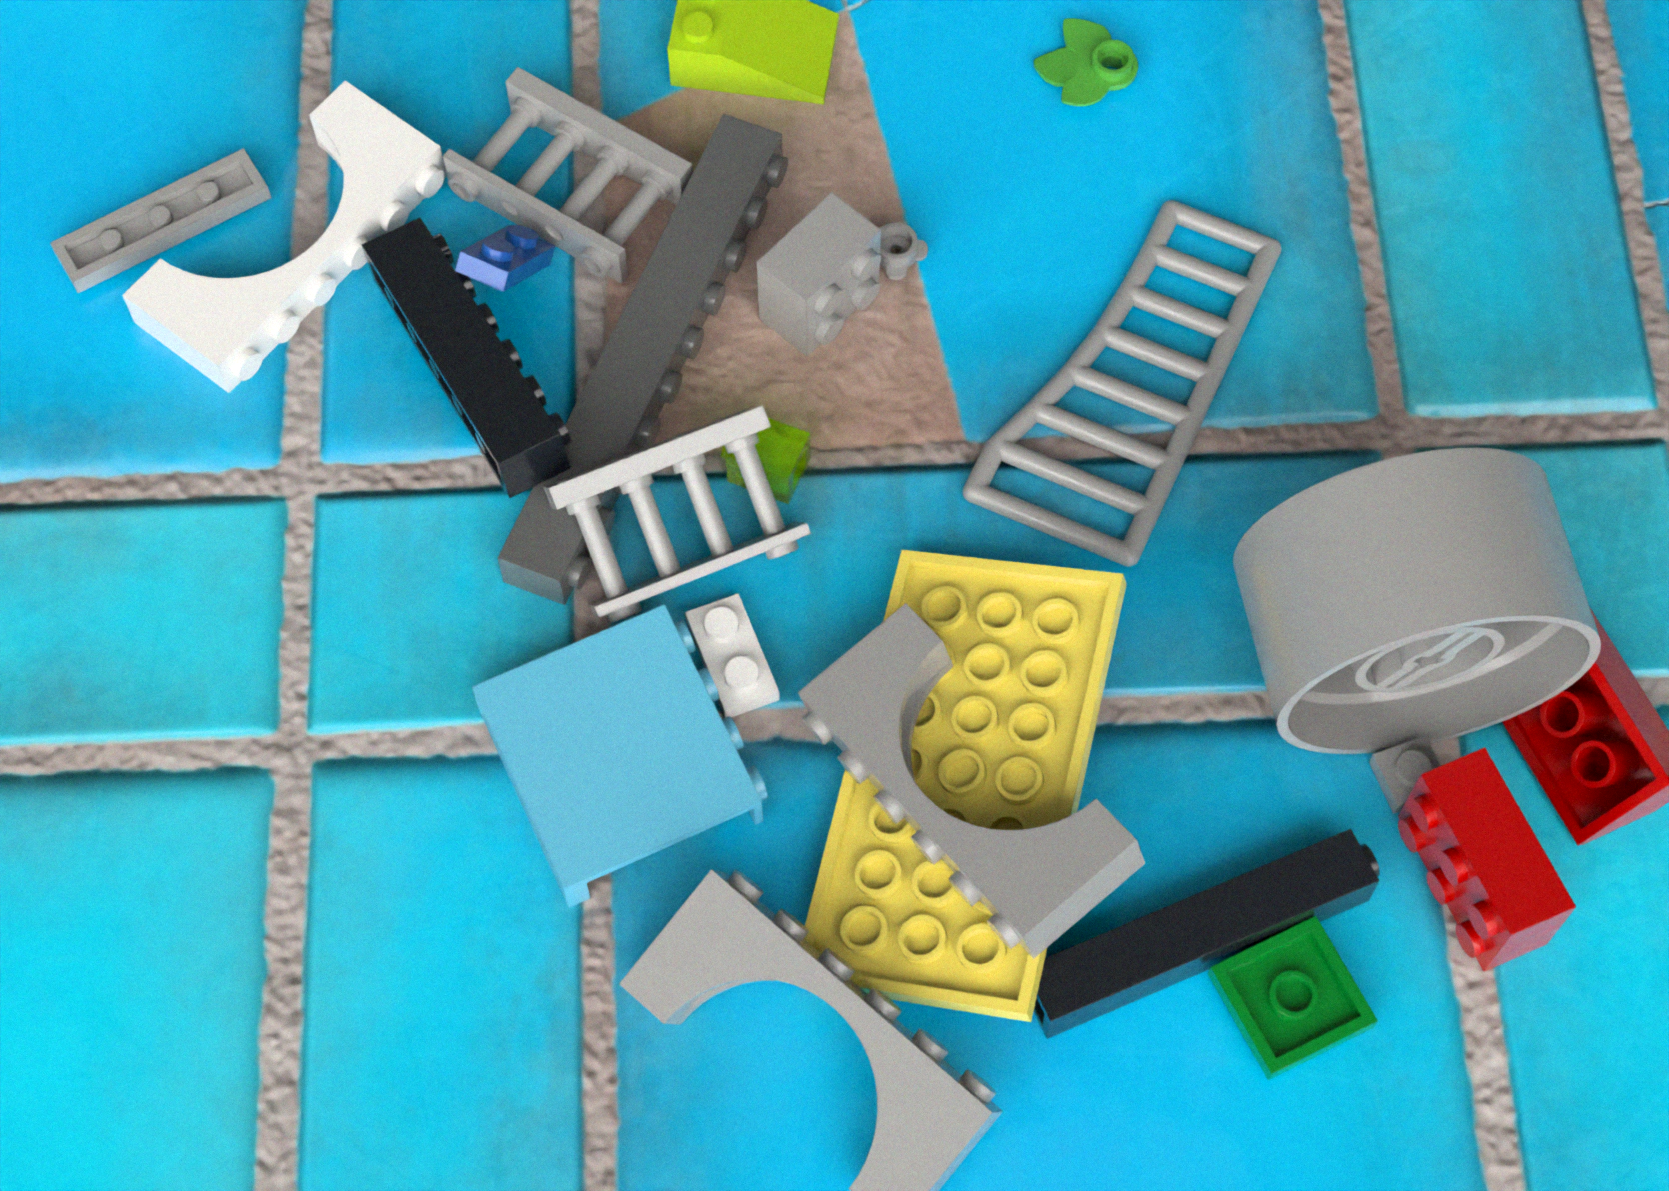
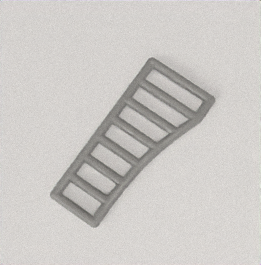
[963,200,1281,567]

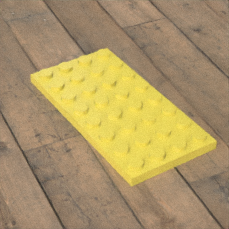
[804,550,1127,1022]

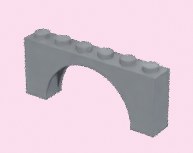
[798,603,1145,959]
[619,869,1003,1191]

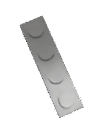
[50,148,271,293]

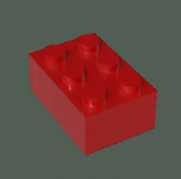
[1398,747,1576,972]

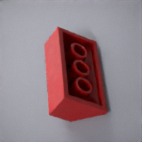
[1502,606,1669,846]

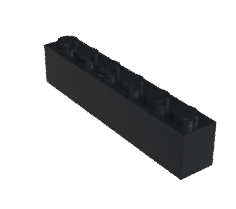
[362,218,571,498]

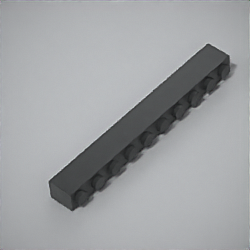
[497,114,788,605]

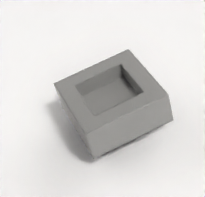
[1369,736,1441,814]

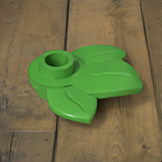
[1033,18,1138,106]

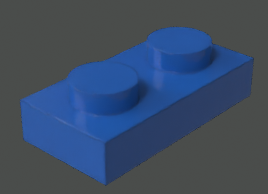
[455,225,556,292]

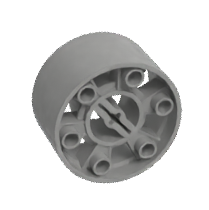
[1233,448,1601,754]

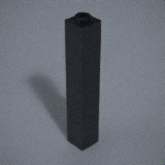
[1034,829,1380,1039]

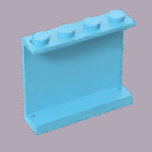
[472,604,768,908]

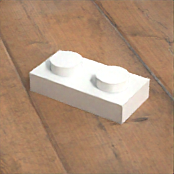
[685,594,779,718]

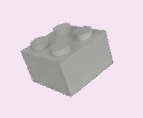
[757,192,881,356]

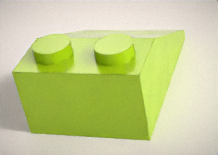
[667,0,839,105]

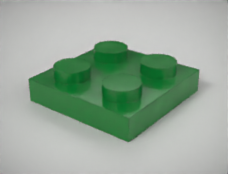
[1208,916,1378,1080]

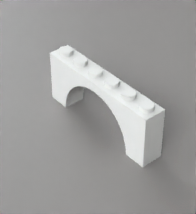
[122,80,447,393]

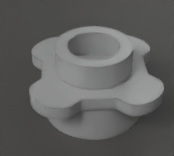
[880,222,928,280]

